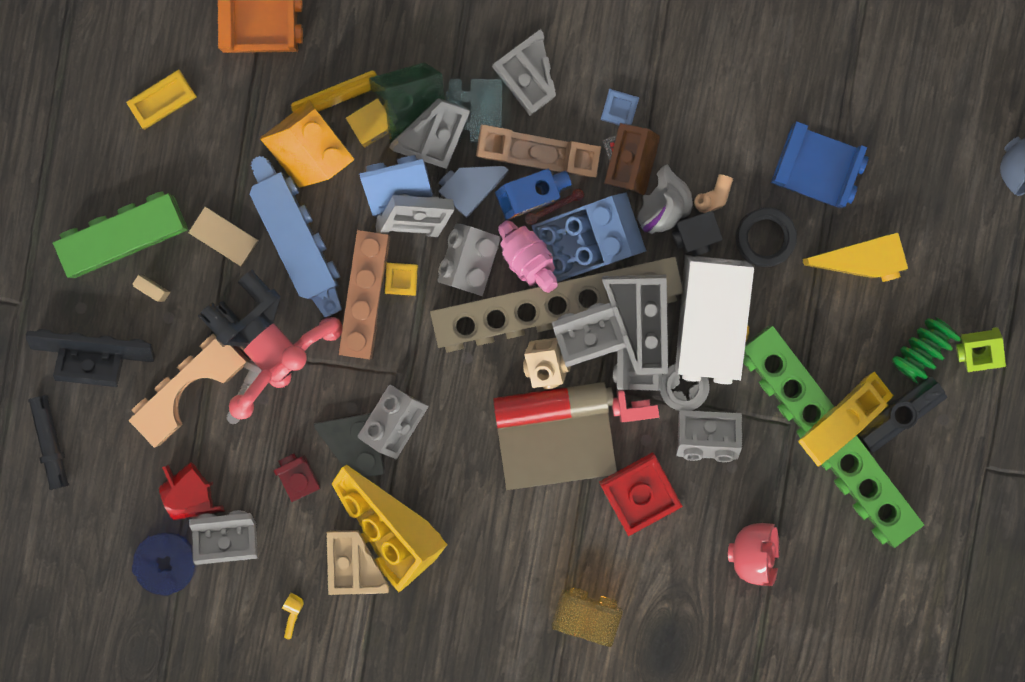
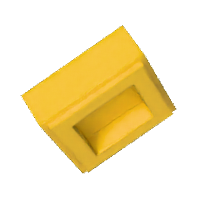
[385,263,418,296]

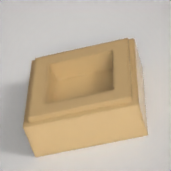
[133,275,170,302]

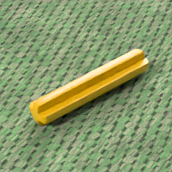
[291,70,380,112]

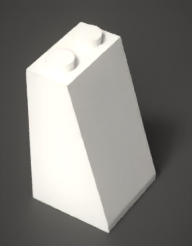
[675,255,754,384]

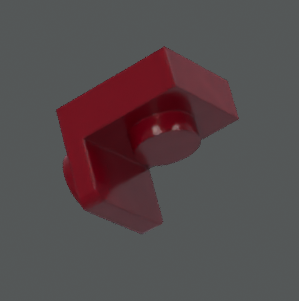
[273,453,321,502]

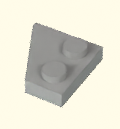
[492,29,556,116]
[389,98,470,169]

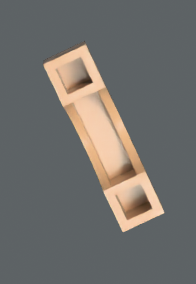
[129,334,250,448]

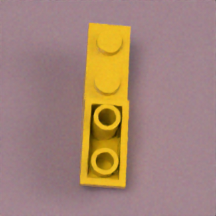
[798,371,894,466]

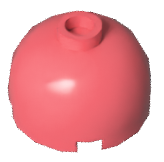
[728,523,779,586]

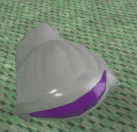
[637,164,693,234]

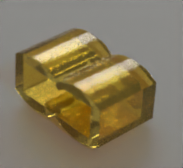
[551,587,623,647]

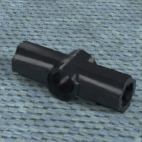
[857,376,948,453]

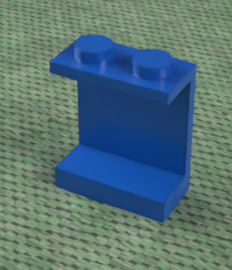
[770,122,868,208]

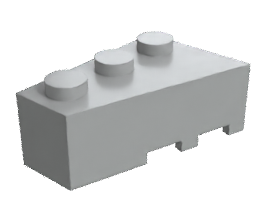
[602,275,668,375]

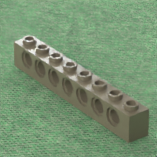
[430,257,683,353]

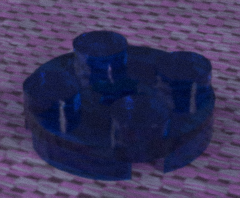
[132,532,196,596]

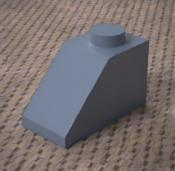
[438,166,509,218]

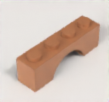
[339,230,391,360]

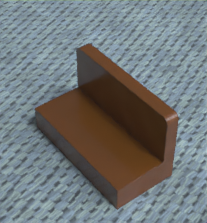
[604,123,660,195]

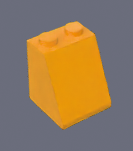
[260,100,355,188]

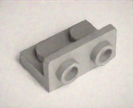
[358,385,429,459]
[676,410,742,462]

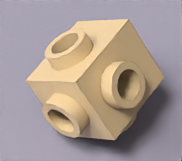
[523,338,571,389]

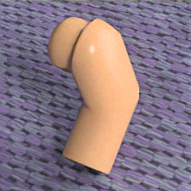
[694,174,733,213]

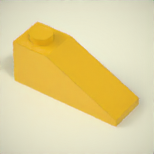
[802,233,908,282]

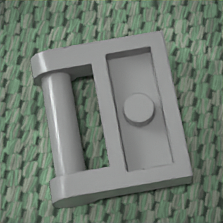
[376,194,455,237]

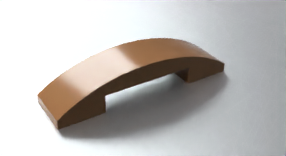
[476,125,601,178]

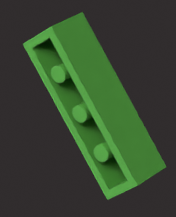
[53,191,189,278]

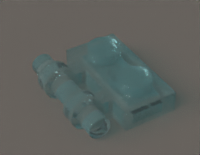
[446,79,502,143]

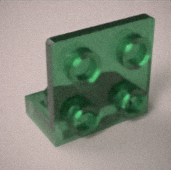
[369,62,445,144]

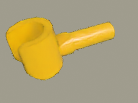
[282,593,304,639]

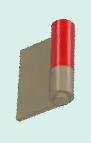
[493,382,617,491]

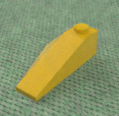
[332,465,448,592]

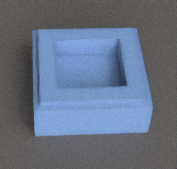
[600,89,639,125]

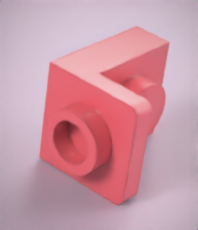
[612,390,659,422]

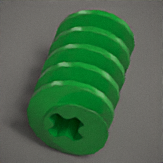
[891,317,961,384]

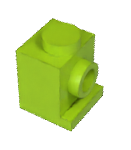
[956,327,1006,372]

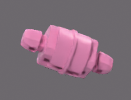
[498,220,558,293]

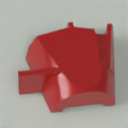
[159,462,225,520]

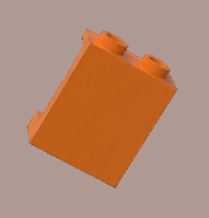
[218,0,303,53]

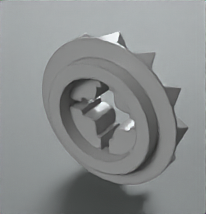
[660,363,709,411]

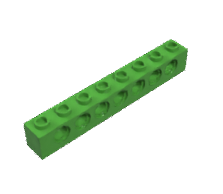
[743,326,924,548]

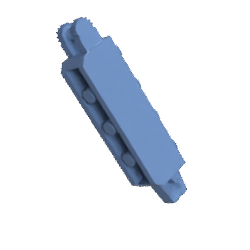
[250,156,342,317]

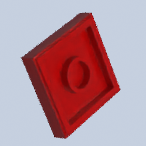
[599,452,683,536]

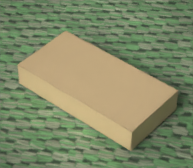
[188,207,259,267]

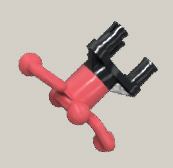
[198,269,343,419]

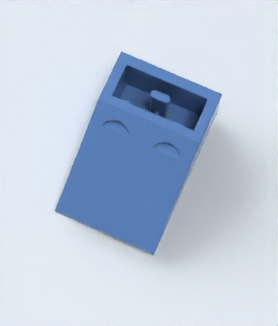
[359,155,433,217]
[531,192,646,282]

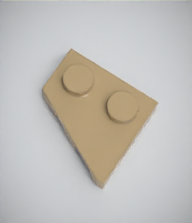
[327,530,389,595]

